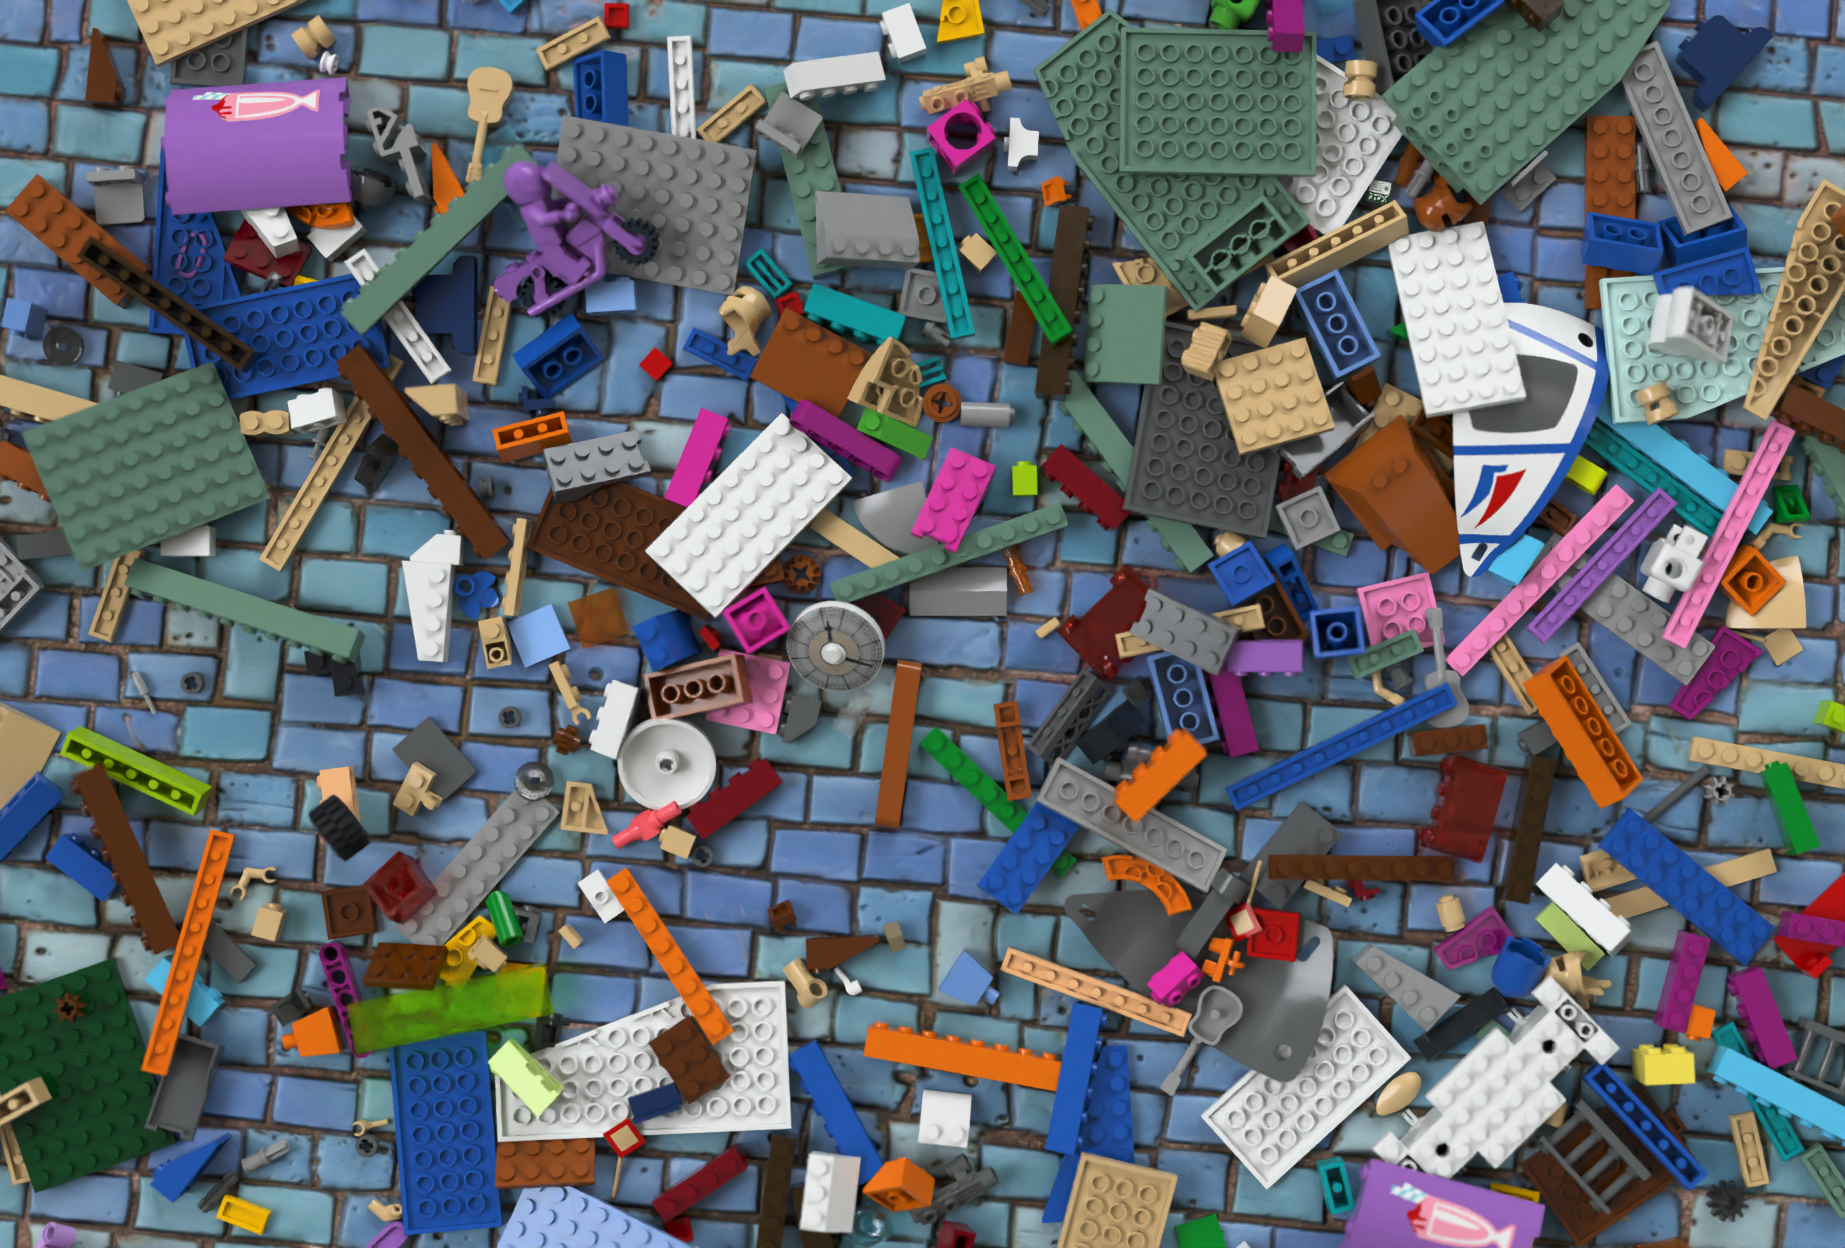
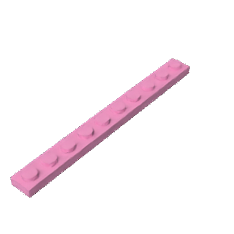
[1661,420,1796,649]
[1445,484,1634,677]

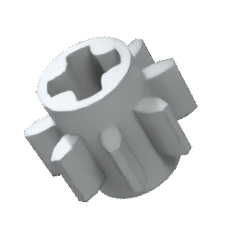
[1703,776,1735,806]

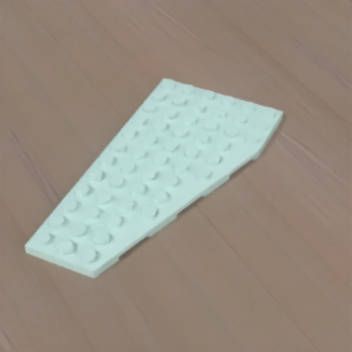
[1599,267,1845,424]

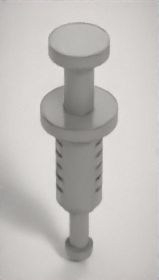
[307,427,331,461]

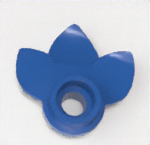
[454,571,500,619]

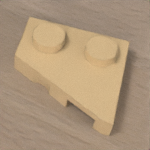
[560,780,608,835]

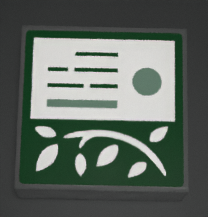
[1364,178,1394,206]

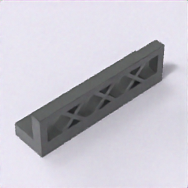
[1026,668,1114,765]

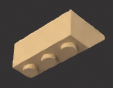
[405,384,470,427]

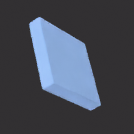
[507,604,571,668]

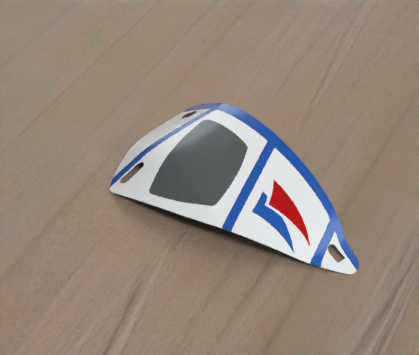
[1453,303,1610,577]

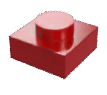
[698,626,722,651]

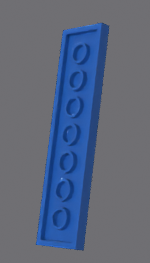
[1597,807,1775,966]

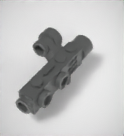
[1105,743,1199,793]
[910,1153,999,1226]

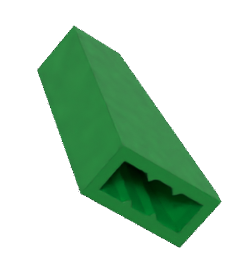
[1759,760,1821,855]

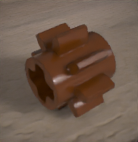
[552,725,582,756]
[54,992,88,1023]

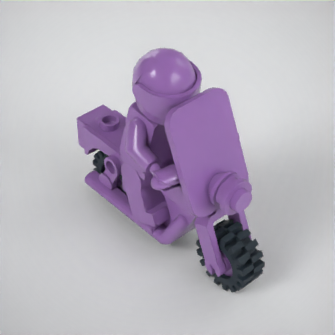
[493,161,660,318]

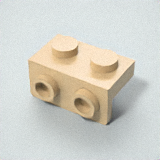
[1579,849,1636,892]

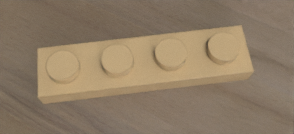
[502,518,533,617]

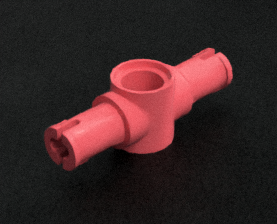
[612,801,682,849]

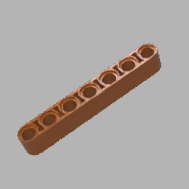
[875,660,922,829]

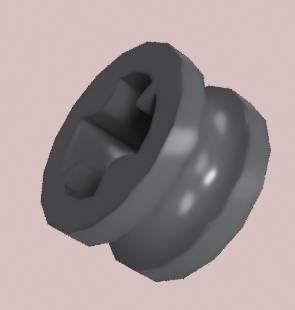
[479,477,495,499]
[180,672,205,694]
[498,706,521,728]
[692,845,714,867]
[355,1133,379,1157]

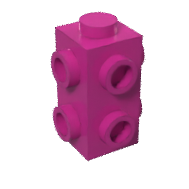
[1147,951,1205,1009]

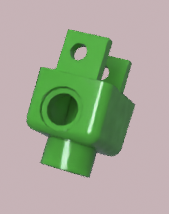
[1209,0,1261,30]

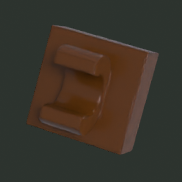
[767,899,797,933]

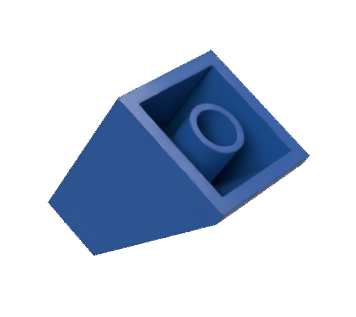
[1307,606,1365,659]
[632,609,702,672]

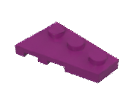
[1432,905,1517,970]

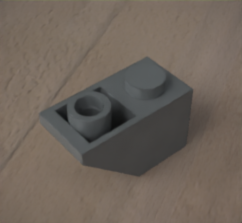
[779,695,822,743]

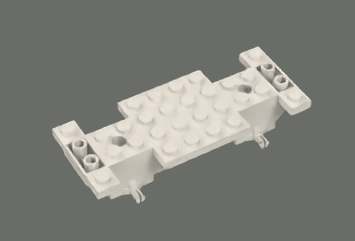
[1371,975,1619,1179]

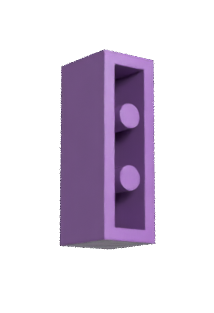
[1228,639,1305,676]

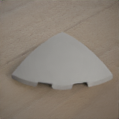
[852,481,939,554]

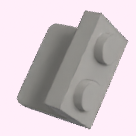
[86,166,146,225]

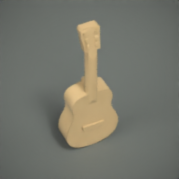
[466,67,514,184]

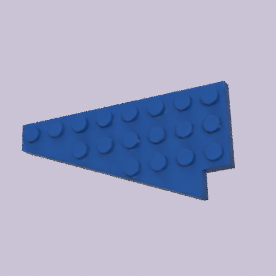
[149,148,243,335]
[1042,1044,1135,1223]

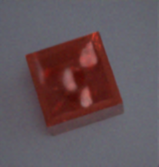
[363,851,438,925]

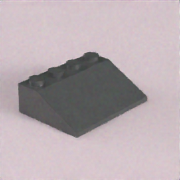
[1353,0,1436,96]

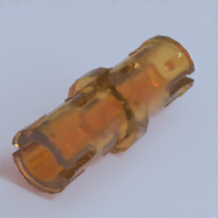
[1393,140,1419,189]
[1002,546,1034,597]

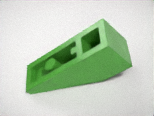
[857,407,933,460]

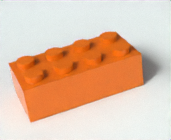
[1114,727,1207,823]

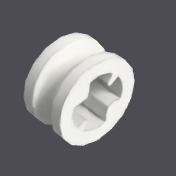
[319,51,339,76]

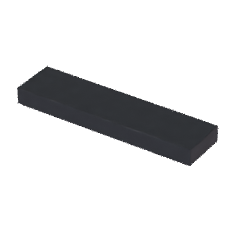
[1413,987,1509,1062]

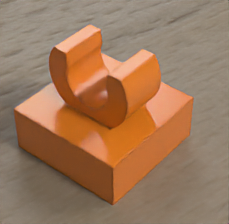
[1041,177,1071,207]

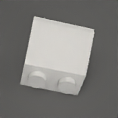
[918,1089,972,1148]

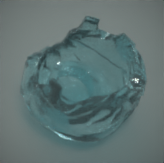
[846,1203,894,1248]

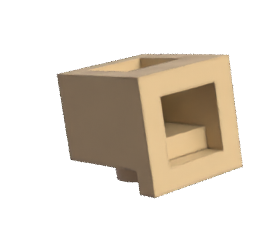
[468,934,507,973]

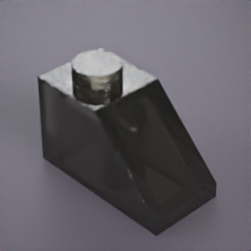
[354,433,400,493]

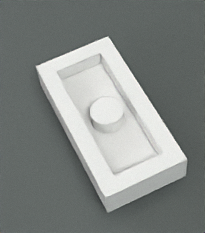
[578,869,624,923]

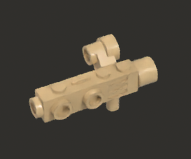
[919,56,1012,115]

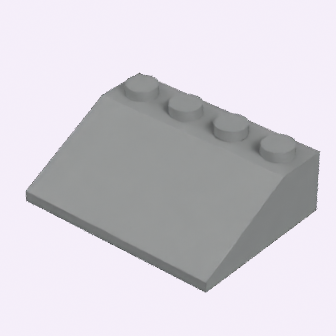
[815,191,920,270]

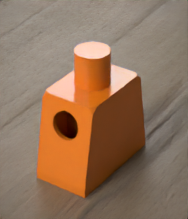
[282,1005,345,1057]

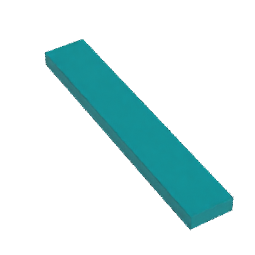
[1711,1021,1805,1162]

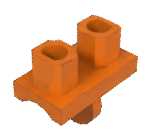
[1202,937,1245,983]

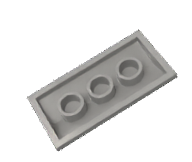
[910,567,1007,616]

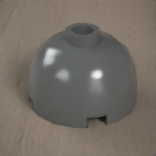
[350,166,398,210]

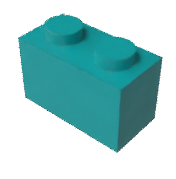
[1315,1155,1355,1215]

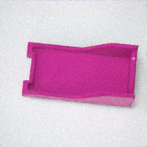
[911,447,996,554]

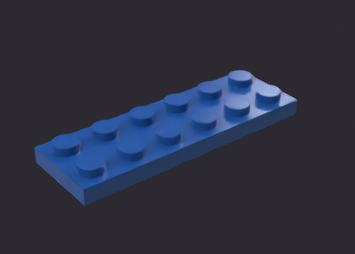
[976,802,1080,915]

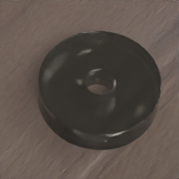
[43,326,84,366]
[514,761,554,801]

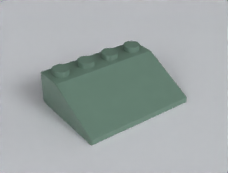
[1083,284,1168,386]

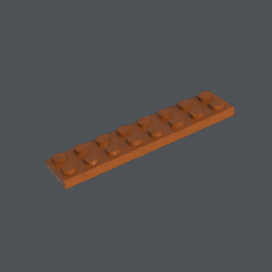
[1584,116,1635,310]

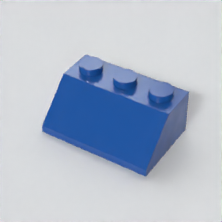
[1415,0,1505,48]
[573,50,629,127]
[1658,202,1748,267]
[1581,212,1663,275]
[512,312,605,399]

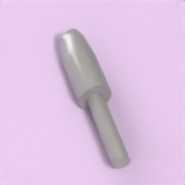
[132,672,157,715]

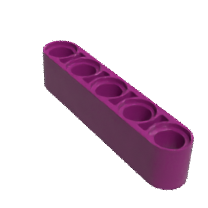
[789,400,903,482]
[319,941,378,1058]

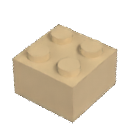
[1240,275,1298,348]

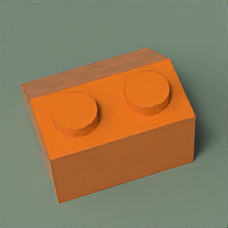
[1717,544,1787,616]
[863,1157,935,1213]

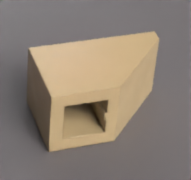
[478,616,512,669]

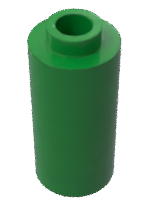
[485,890,524,947]

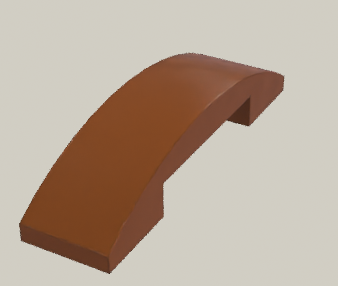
[993,701,1032,801]

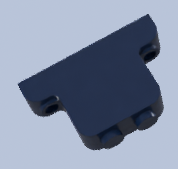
[1676,15,1774,113]
[411,255,478,356]

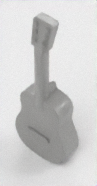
[1423,607,1469,728]
[1160,984,1243,1096]

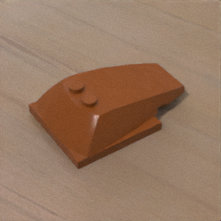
[1322,414,1461,575]

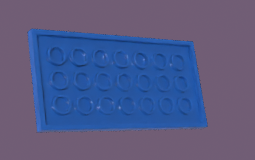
[183,274,392,400]
[388,1030,504,1235]

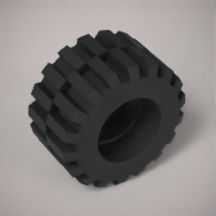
[308,794,371,861]

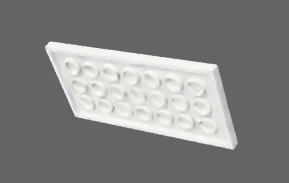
[1387,221,1526,418]
[645,413,852,619]
[1200,984,1411,1189]

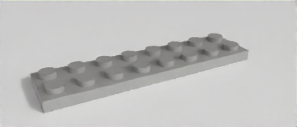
[1619,41,1733,236]
[1527,532,1716,686]
[1035,757,1228,893]
[394,780,561,946]

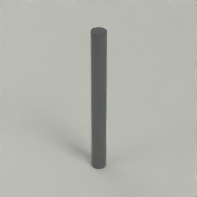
[1642,765,1710,824]

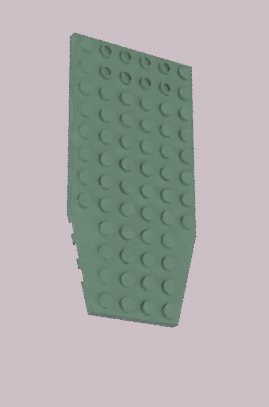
[1380,0,1671,205]
[1034,9,1311,313]

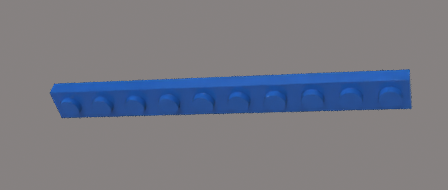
[1225,682,1458,811]

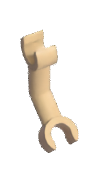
[1748,523,1803,550]
[1371,668,1405,706]

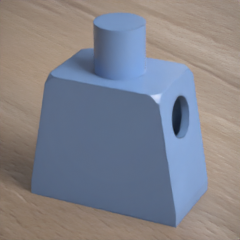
[938,949,1000,1006]

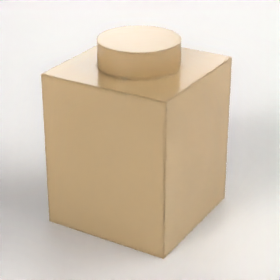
[959,233,997,274]
[658,824,698,859]
[251,902,288,941]

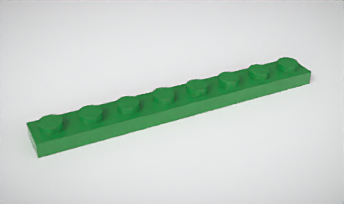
[958,173,1074,345]
[919,726,1077,878]

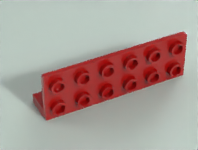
[1773,872,1845,979]

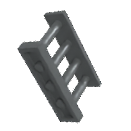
[1779,1016,1845,1097]
[1535,1098,1651,1215]

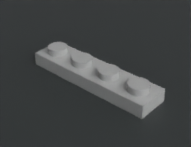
[1556,642,1632,734]

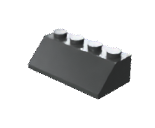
[1239,801,1342,909]

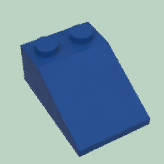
[150,1133,232,1203]

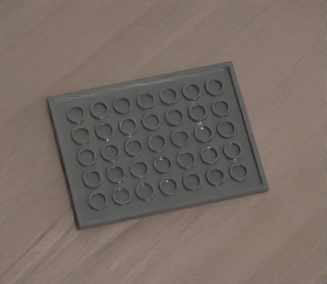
[1122,321,1281,539]

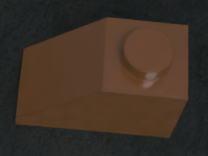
[1344,365,1382,409]

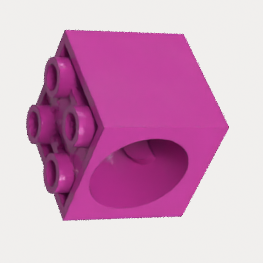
[927,99,996,176]
[723,586,791,655]

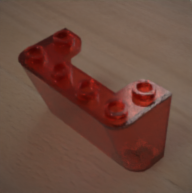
[1056,564,1151,680]
[1419,753,1507,863]

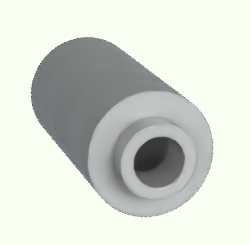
[960,402,1015,428]

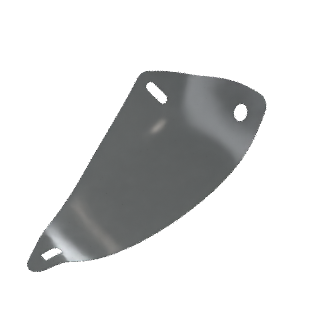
[1064,890,1333,1083]

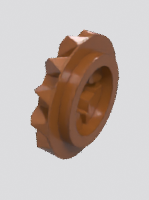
[923,384,961,423]
[783,555,821,594]

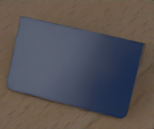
[628,1082,683,1125]

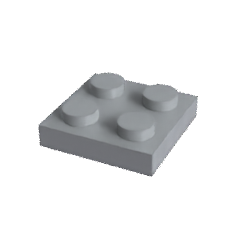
[898,268,946,324]
[1275,486,1341,550]

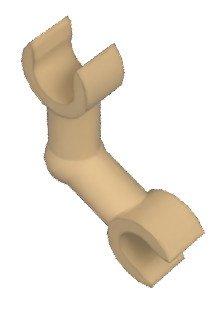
[230,866,277,900]

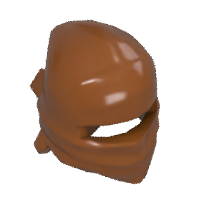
[1414,174,1473,232]

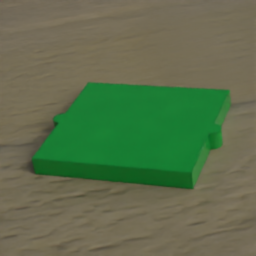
[1175,1213,1227,1248]

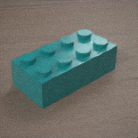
[804,283,906,348]

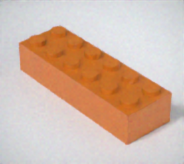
[1523,655,1644,809]

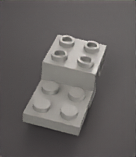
[365,106,433,206]

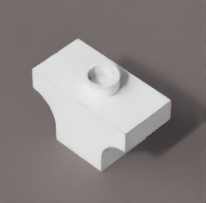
[1003,118,1039,171]

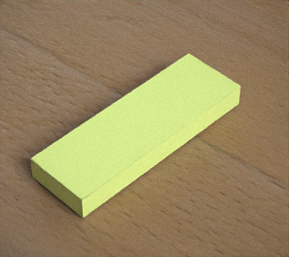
[1534,901,1605,971]

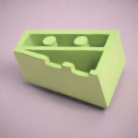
[488,1038,565,1117]

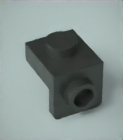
[270,988,312,1027]
[533,1012,570,1047]

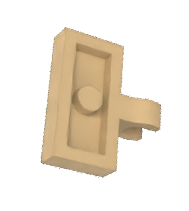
[393,762,443,817]

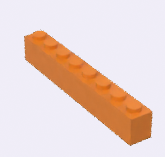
[863,1021,1062,1091]

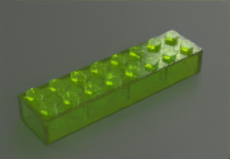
[347,962,554,1054]

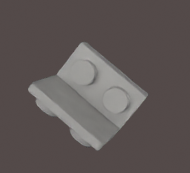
[755,92,823,159]
[1500,150,1556,213]

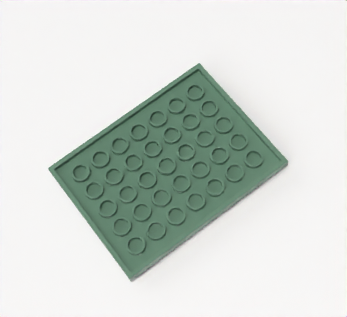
[1119,27,1317,177]
[21,361,271,571]

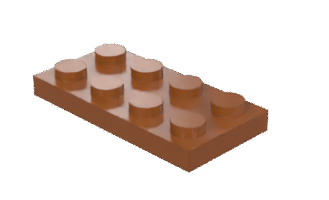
[495,1137,596,1190]

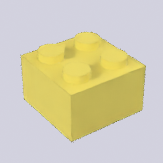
[1631,1043,1695,1085]

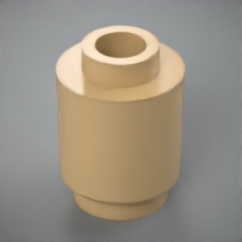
[1435,894,1466,932]

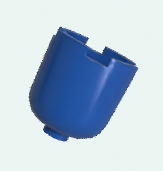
[1491,935,1551,998]

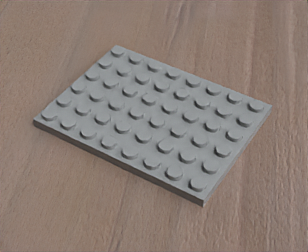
[552,115,757,295]

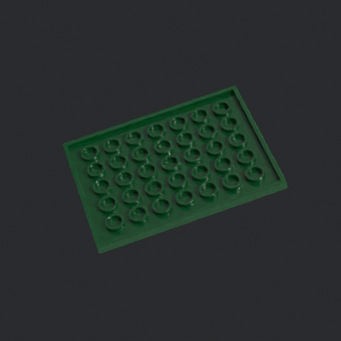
[0,957,178,1193]

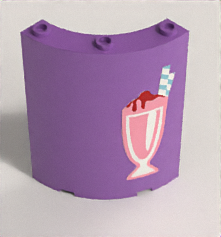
[161,77,353,215]
[1337,1159,1545,1248]

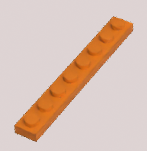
[606,868,734,1045]

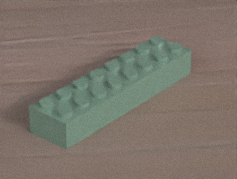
[764,82,860,280]

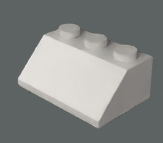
[589,680,643,759]
[800,1151,861,1232]

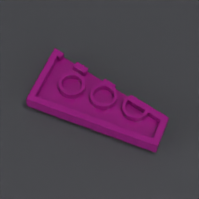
[1668,625,1764,720]

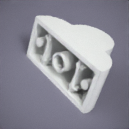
[1648,287,1734,363]

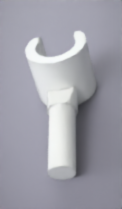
[834,966,862,996]

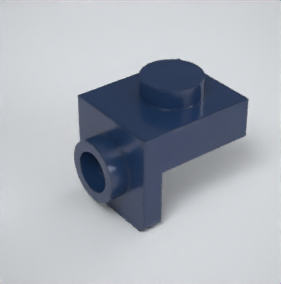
[518,386,556,416]

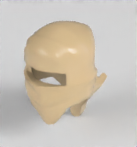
[718,286,771,357]
[1539,950,1612,1009]

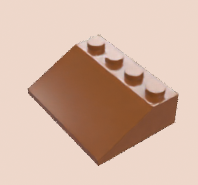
[750,308,872,418]

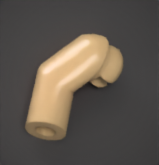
[367,1198,403,1222]

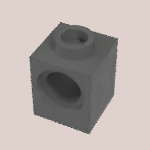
[1517,719,1558,756]

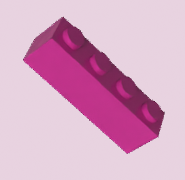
[664,408,732,508]

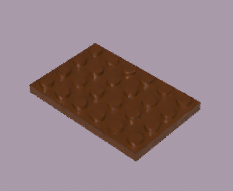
[1519,1081,1699,1248]

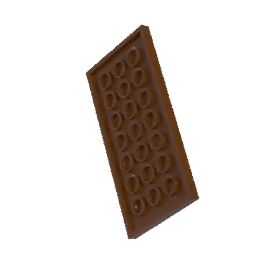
[526,481,710,621]

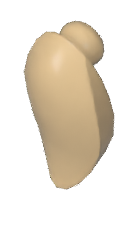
[1376,1072,1421,1116]

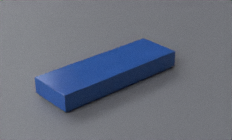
[683,327,758,382]

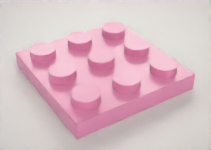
[1356,572,1445,648]
[705,649,792,735]

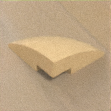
[847,337,923,428]
[1724,556,1806,629]

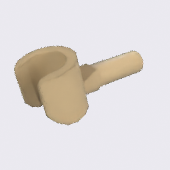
[352,1119,389,1136]

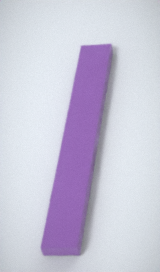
[1525,487,1678,645]

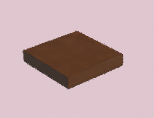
[321,884,378,940]

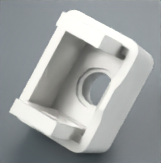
[1640,524,1708,603]

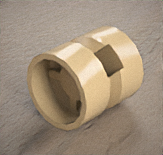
[291,15,337,60]
[1343,60,1378,100]
[1635,381,1679,426]

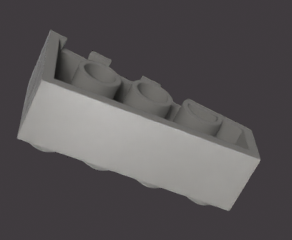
[1351,943,1461,1031]

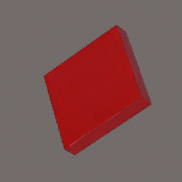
[1246,907,1300,962]

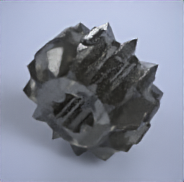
[1706,1179,1749,1222]

